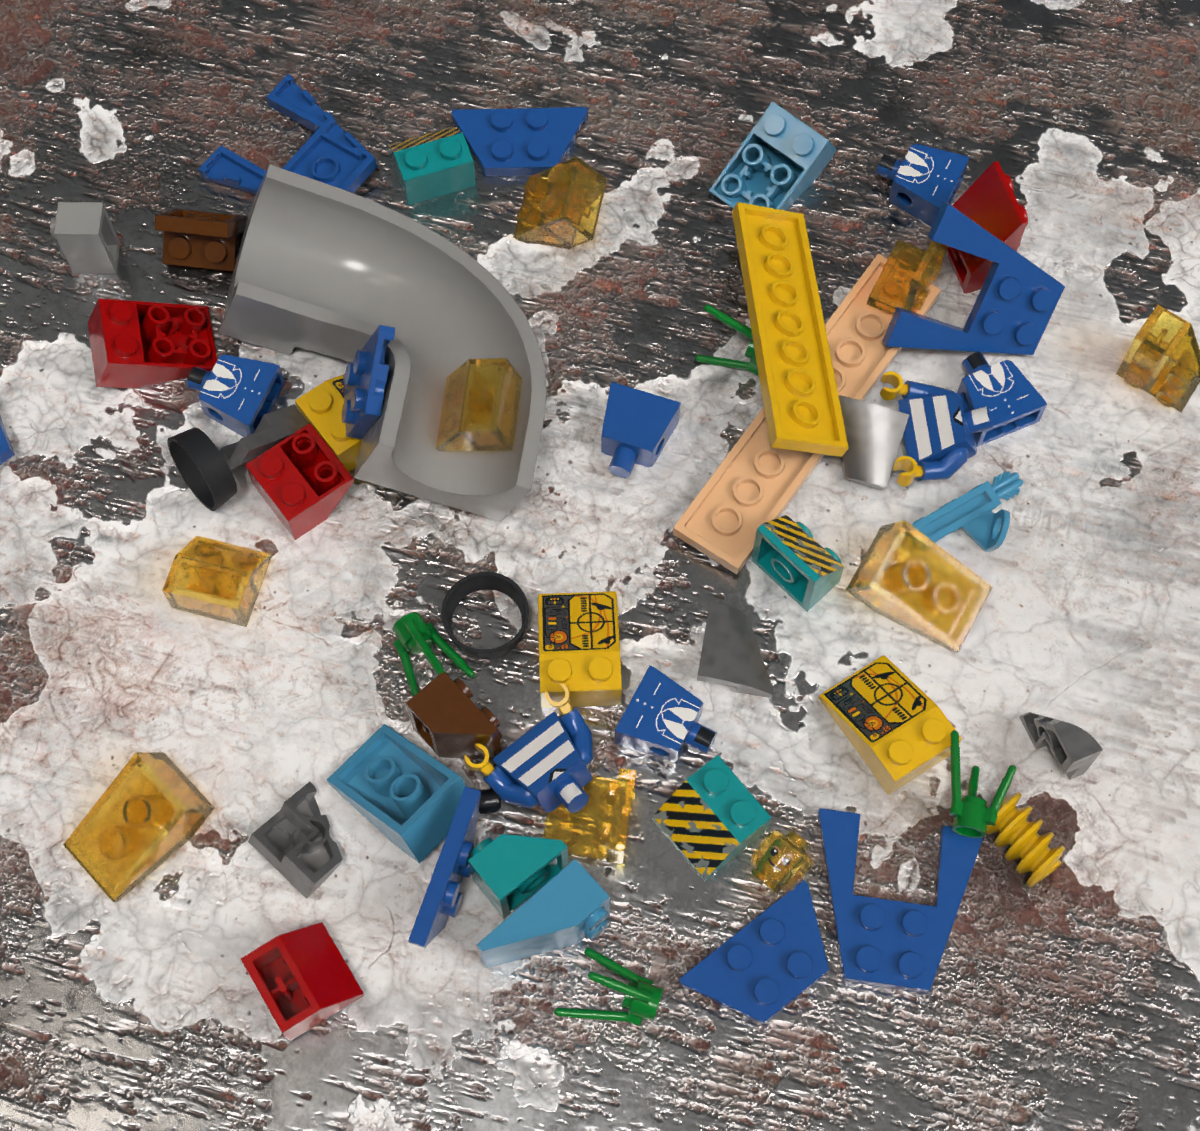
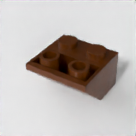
[406,671,502,760]

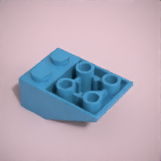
[709,101,837,211]

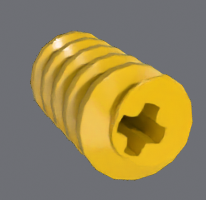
[986,792,1065,888]

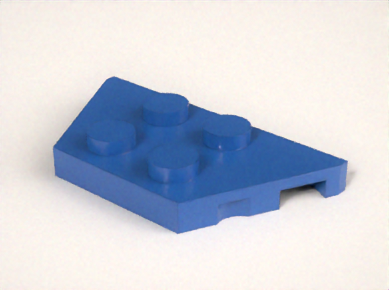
[452,107,588,176]
[342,325,395,439]
[408,786,481,948]
[678,880,829,1026]

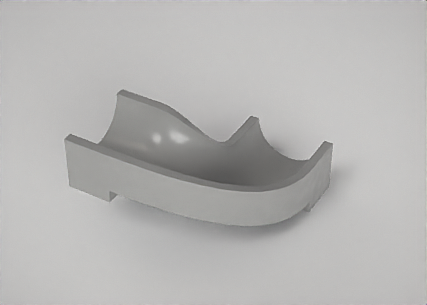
[218,164,547,521]

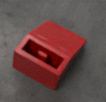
[942,161,1028,294]
[88,298,217,389]

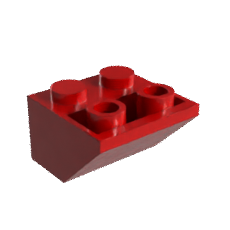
[245,423,354,540]
[241,922,365,1041]

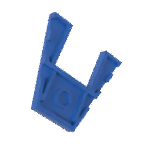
[198,74,377,194]
[882,201,1065,355]
[817,808,983,994]

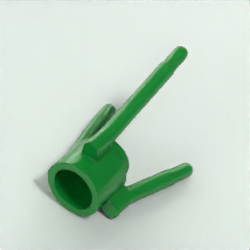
[695,304,759,375]
[393,612,475,696]
[949,730,1016,838]
[554,948,663,1026]

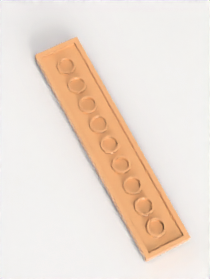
[672,253,941,574]

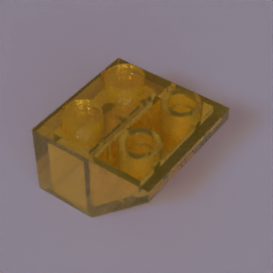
[513,156,607,249]
[1116,305,1200,413]
[436,358,522,451]
[162,536,272,627]

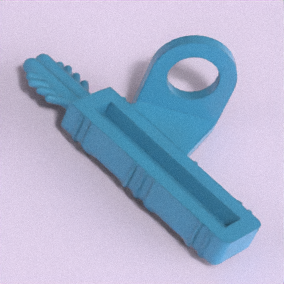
[908,471,1023,553]

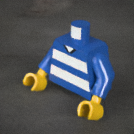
[880,371,994,487]
[464,682,593,813]

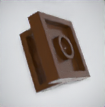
[155,209,247,271]

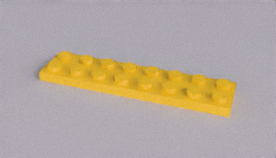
[732,202,849,457]

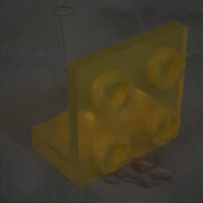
[867,240,948,315]
[543,768,636,864]

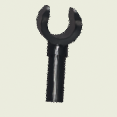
[479,762,501,814]

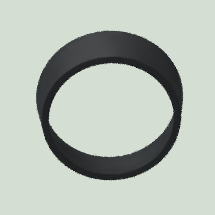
[167,427,237,511]
[441,572,529,659]

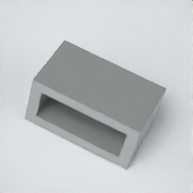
[50,202,120,274]

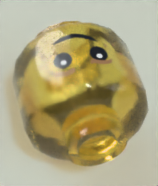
[751,829,813,893]

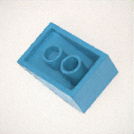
[327,724,466,864]
[477,859,610,968]

